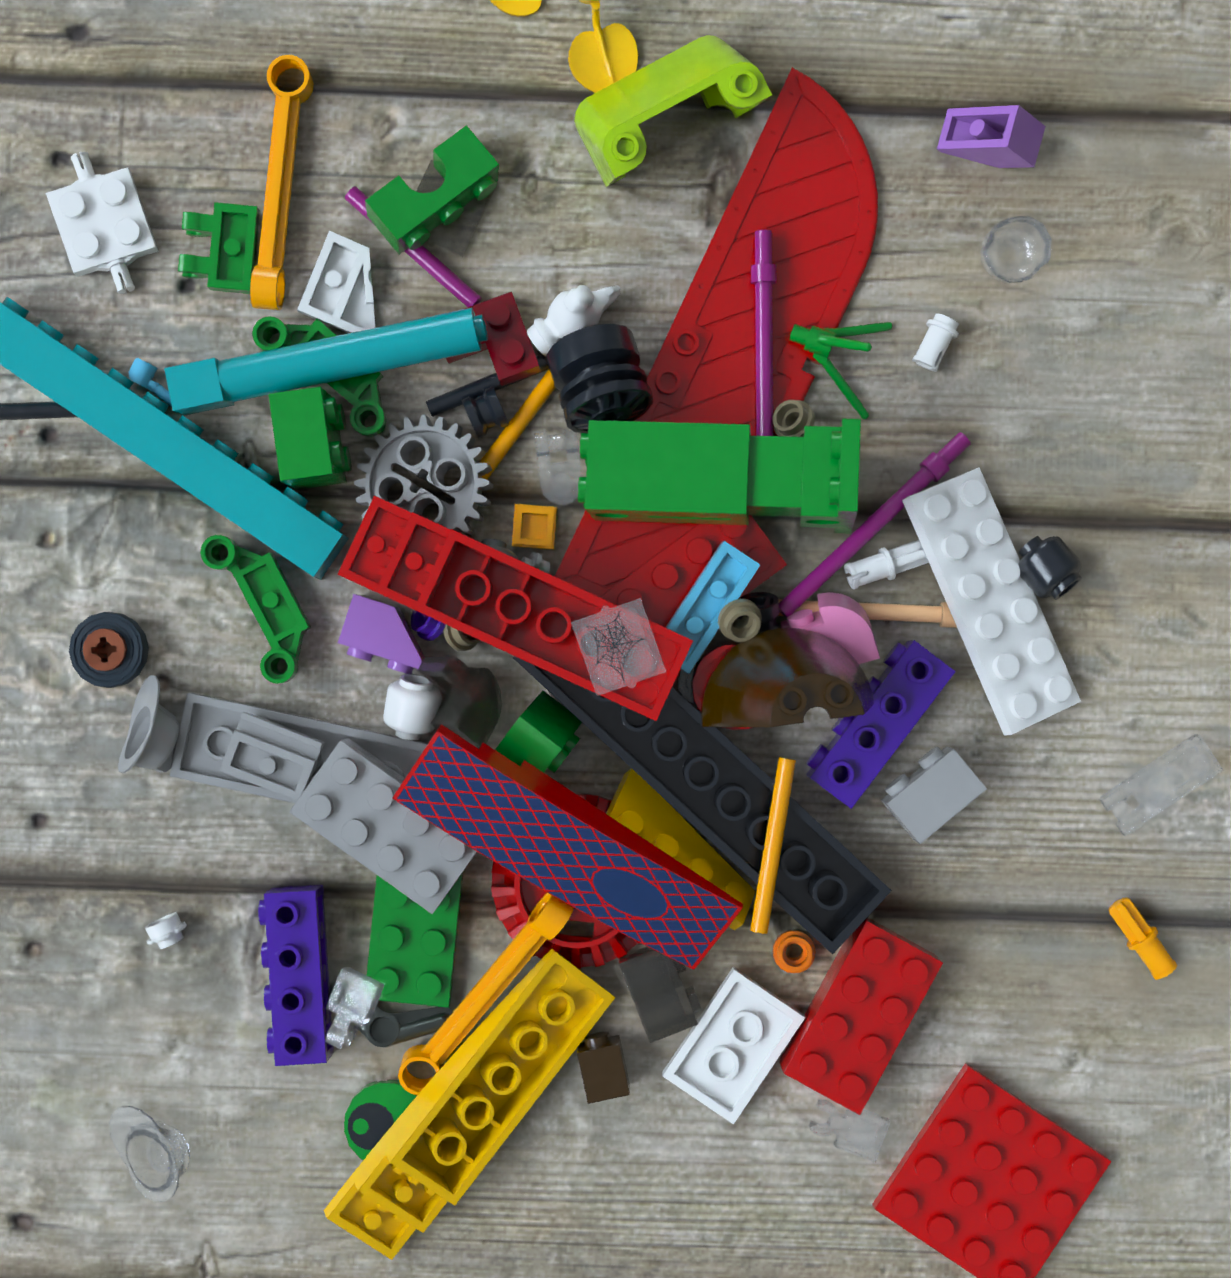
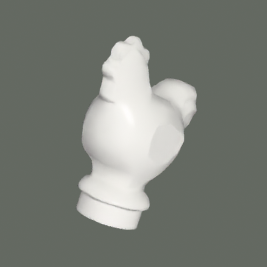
[527,285,621,356]

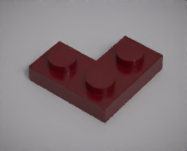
[446,291,541,386]

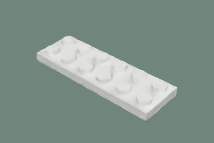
[902,467,1081,736]

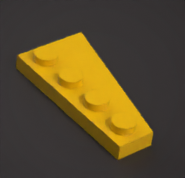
[606,768,756,930]

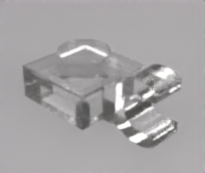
[325,967,385,1049]

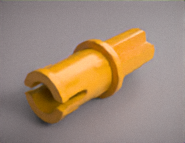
[1108,897,1178,980]

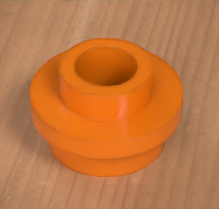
[773,930,816,973]

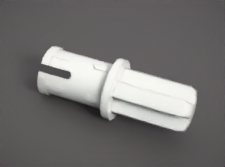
[844,540,929,590]

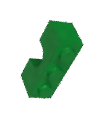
[365,125,499,255]

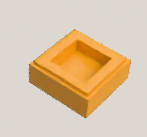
[512,504,558,550]

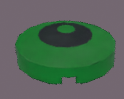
[344,1079,417,1160]

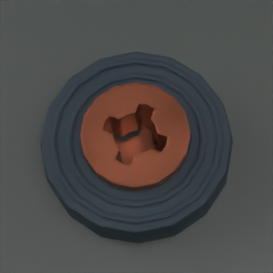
[69,612,149,688]

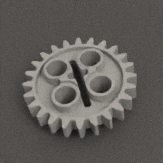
[354,414,494,535]

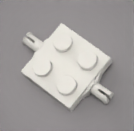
[46,152,158,294]

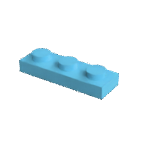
[665,541,760,674]

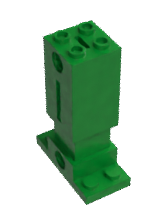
[578,418,861,534]

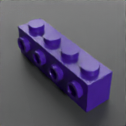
[806,640,956,809]
[258,885,334,1066]

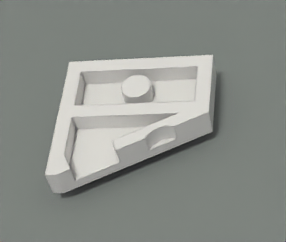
[297,231,376,333]

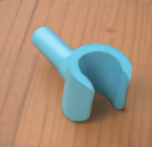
[129,358,172,408]

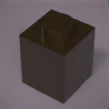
[577,1032,630,1104]

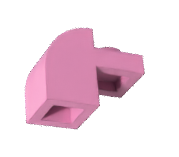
[781,592,880,664]

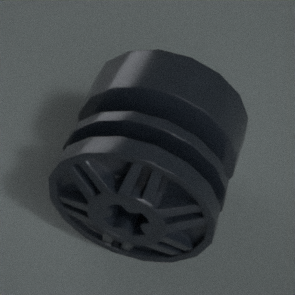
[547,323,653,433]

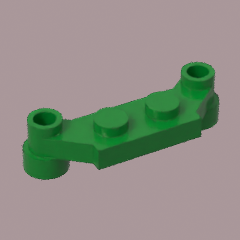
[252,316,387,437]
[201,535,312,684]

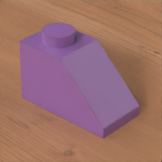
[937,105,1046,168]

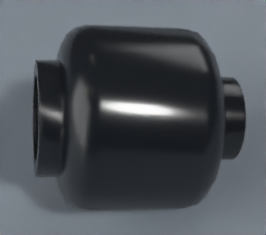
[1018,536,1082,600]

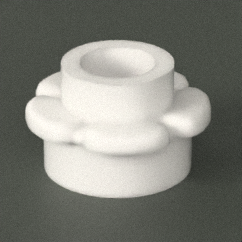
[145,912,187,949]

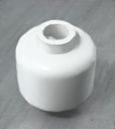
[383,674,442,740]

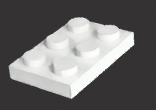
[662,967,805,1124]

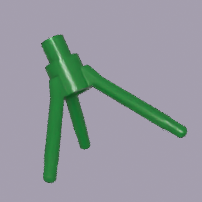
[789,322,893,419]

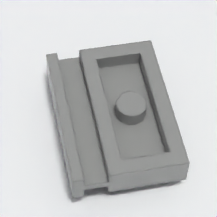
[219,712,325,801]

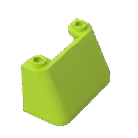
[574,35,772,187]

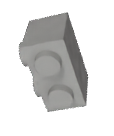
[881,746,987,844]

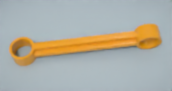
[250,55,314,311]
[398,893,574,1095]

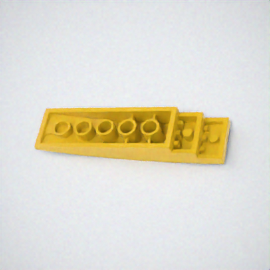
[323,949,616,1260]

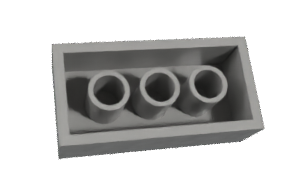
[289,738,477,914]

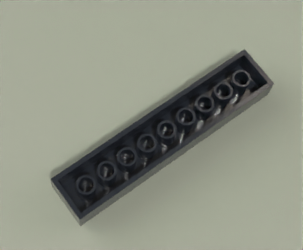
[513,656,892,954]

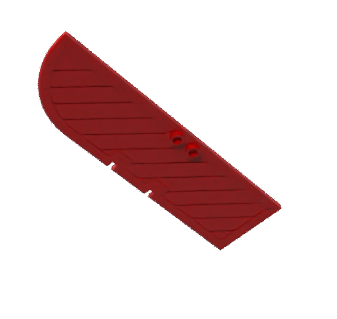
[555,67,878,597]

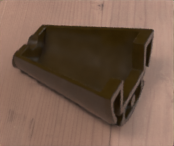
[701,628,874,727]

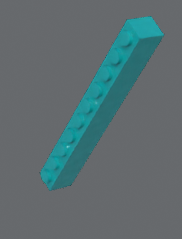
[0,297,349,580]

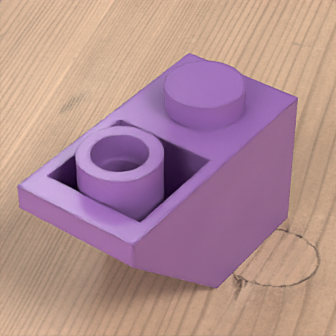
[338,594,427,675]

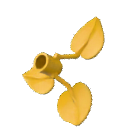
[489,0,638,93]

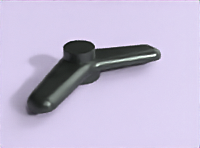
[328,980,452,1048]

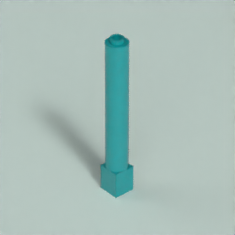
[164,308,488,416]

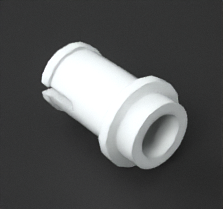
[912,314,959,372]

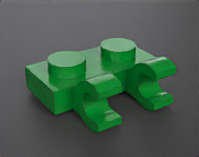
[178,202,260,294]

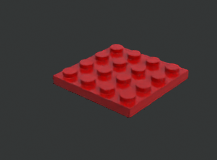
[872,1063,1111,1278]

